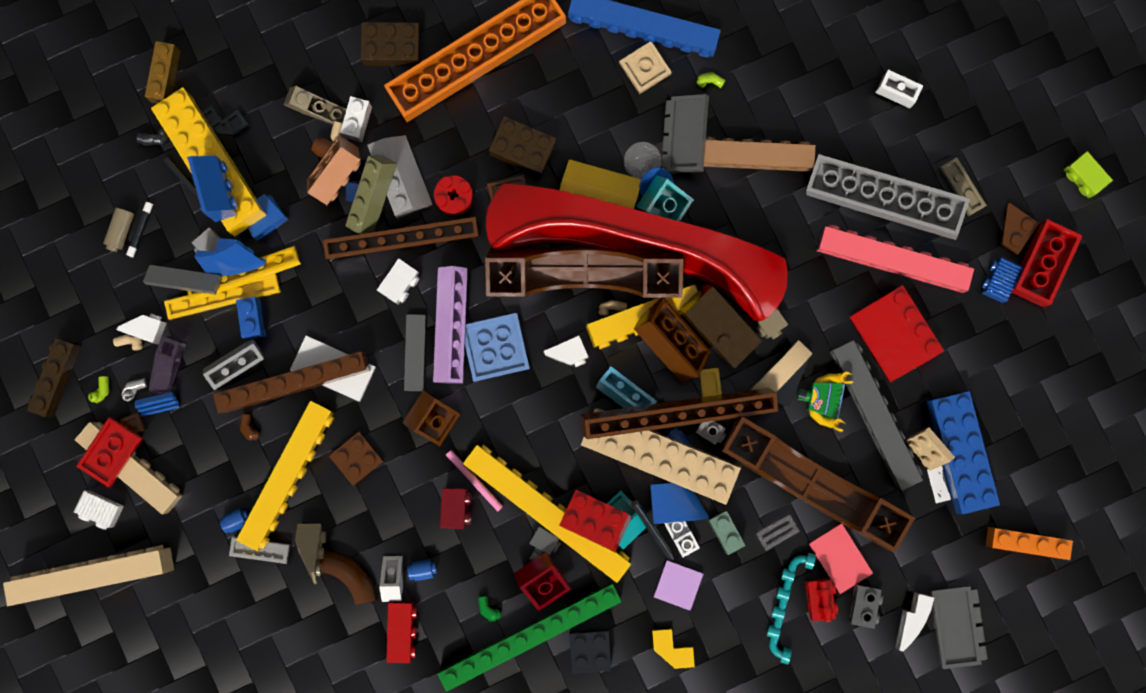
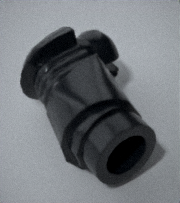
[137,129,169,147]

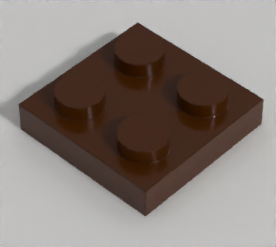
[329,432,384,486]

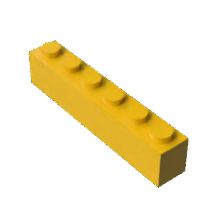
[586,285,698,349]

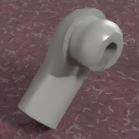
[122,378,147,401]

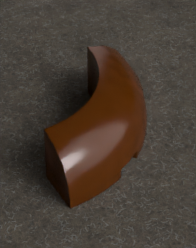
[320,551,378,605]

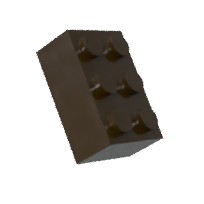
[361,22,421,66]
[489,116,557,178]

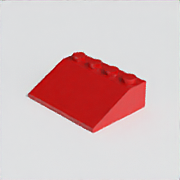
[849,285,944,382]

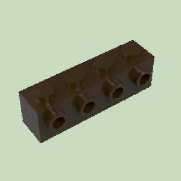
[27,338,81,418]

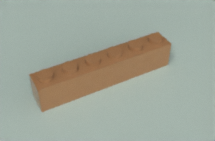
[704,137,815,172]

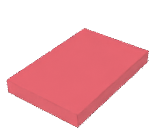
[808,523,873,594]

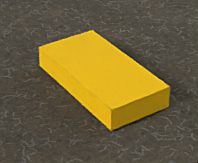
[699,368,722,397]

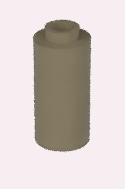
[103,208,134,252]

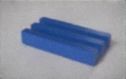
[135,392,179,417]

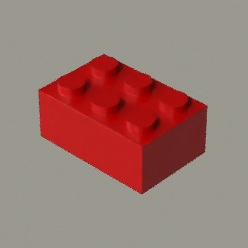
[559,490,632,553]

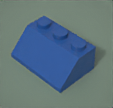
[187,156,238,222]

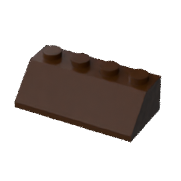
[634,298,711,383]

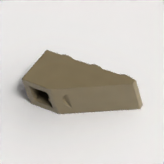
[284,86,347,125]
[295,524,326,584]

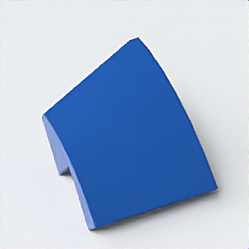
[195,238,266,276]
[650,483,709,524]

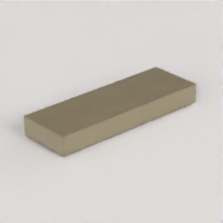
[939,157,987,216]

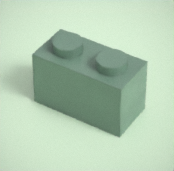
[708,510,745,555]

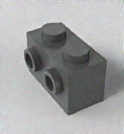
[848,584,883,629]

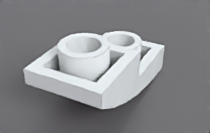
[664,521,699,557]

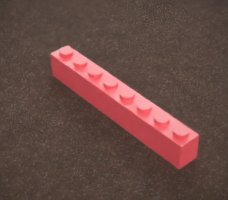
[816,225,974,293]

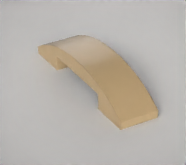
[750,340,813,392]

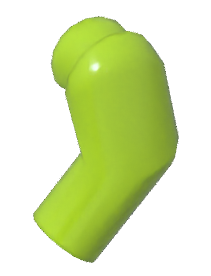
[696,72,726,88]
[88,376,109,403]

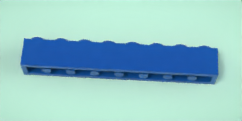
[568,0,721,57]

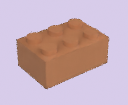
[307,135,361,205]

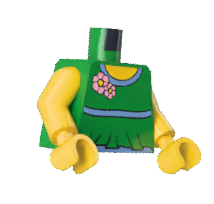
[797,372,854,432]

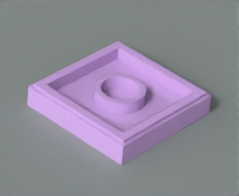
[653,560,703,610]

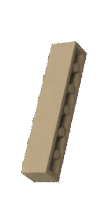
[75,422,183,514]

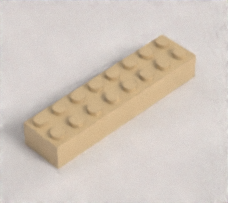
[581,408,742,505]
[3,545,174,606]

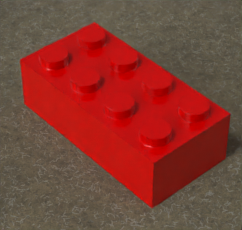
[1012,219,1082,307]

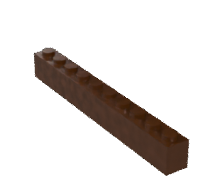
[580,388,778,439]

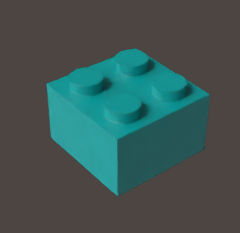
[636,175,694,221]

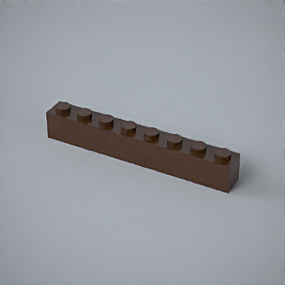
[323,217,480,259]
[213,351,371,413]

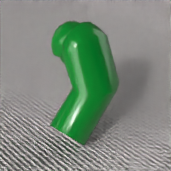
[478,596,501,621]

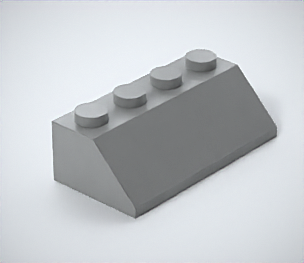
[368,135,433,219]

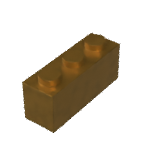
[145,42,181,103]

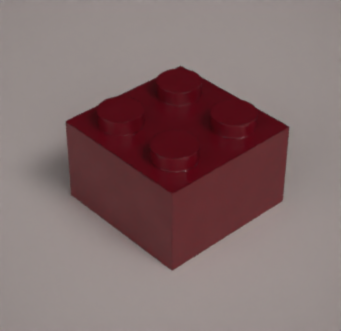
[440,487,472,529]
[513,552,571,611]

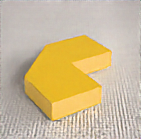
[652,629,695,669]

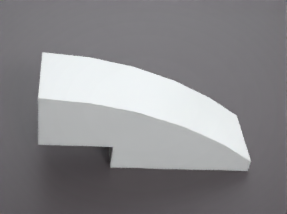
[895,592,934,651]

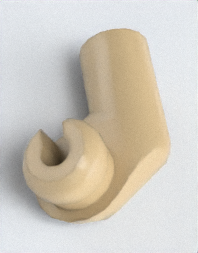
[113,335,143,350]

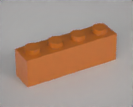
[986,527,1073,560]

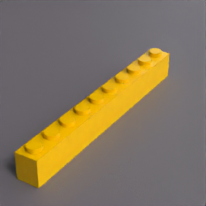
[463,445,631,583]

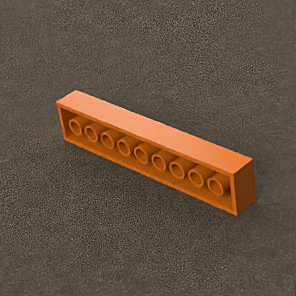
[384,0,566,122]

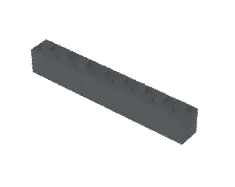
[830,341,923,491]

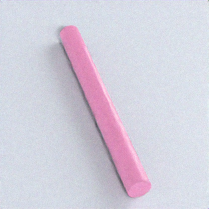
[446,450,503,512]

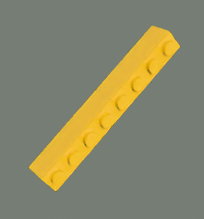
[236,401,334,551]

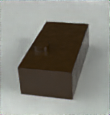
[678,284,762,368]

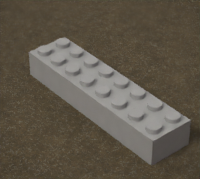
[806,154,970,240]

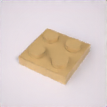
[619,41,672,94]
[905,427,955,471]

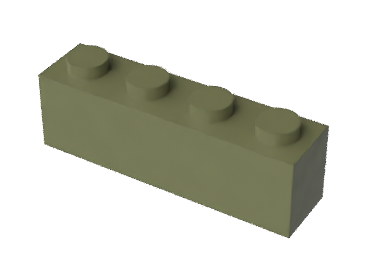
[346,155,397,234]

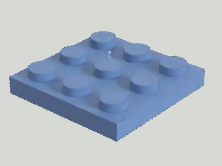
[464,313,530,382]

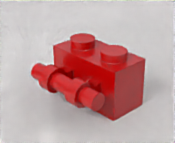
[805,578,838,622]

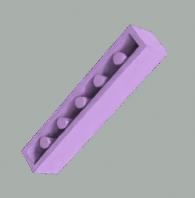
[433,266,467,383]

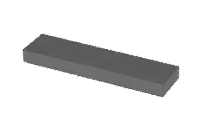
[143,265,222,295]
[404,315,426,392]

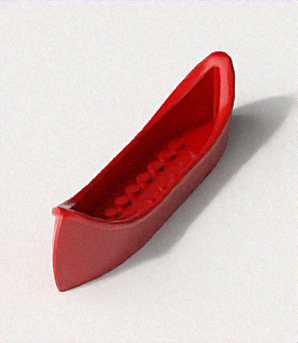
[486,184,788,321]

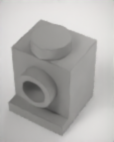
[695,421,726,445]

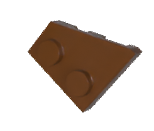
[1000,203,1040,255]

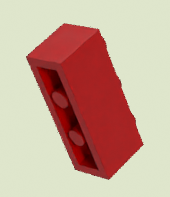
[387,601,417,663]

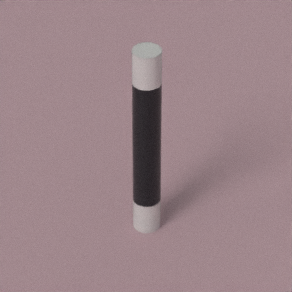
[126,202,153,257]

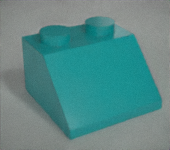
[607,490,646,549]

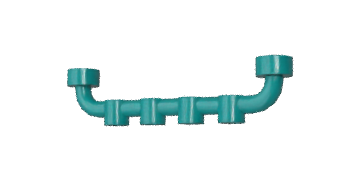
[767,552,816,664]

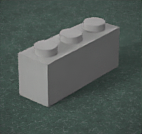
[203,338,264,390]

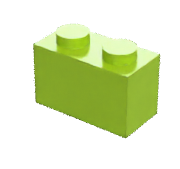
[1064,151,1113,198]

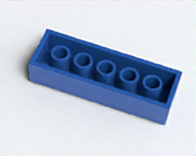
[926,391,1000,514]

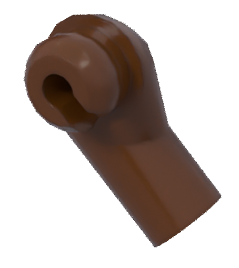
[240,414,259,441]

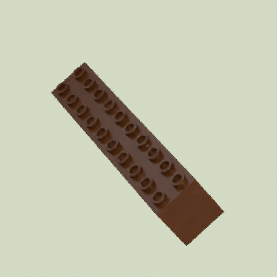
[485,248,683,298]
[718,417,915,553]

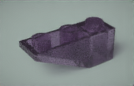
[148,336,186,395]

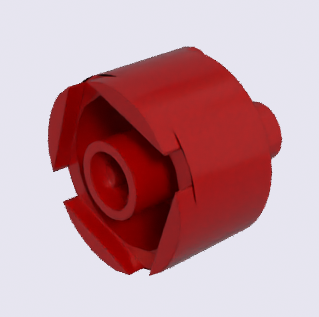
[434,176,474,217]

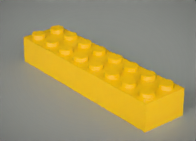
[151,87,266,236]

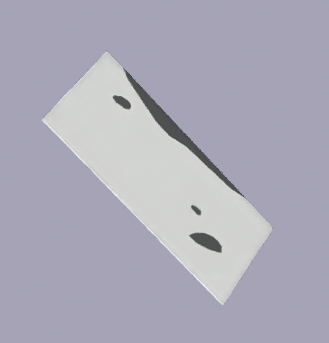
[927,466,951,503]

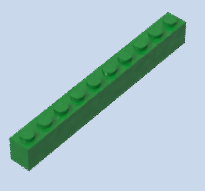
[438,582,622,692]

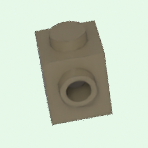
[756,309,788,339]

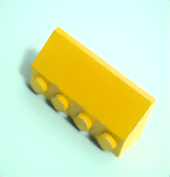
[559,160,641,209]

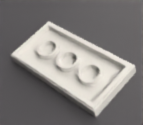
[290,336,376,402]

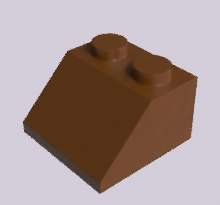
[402,391,460,446]

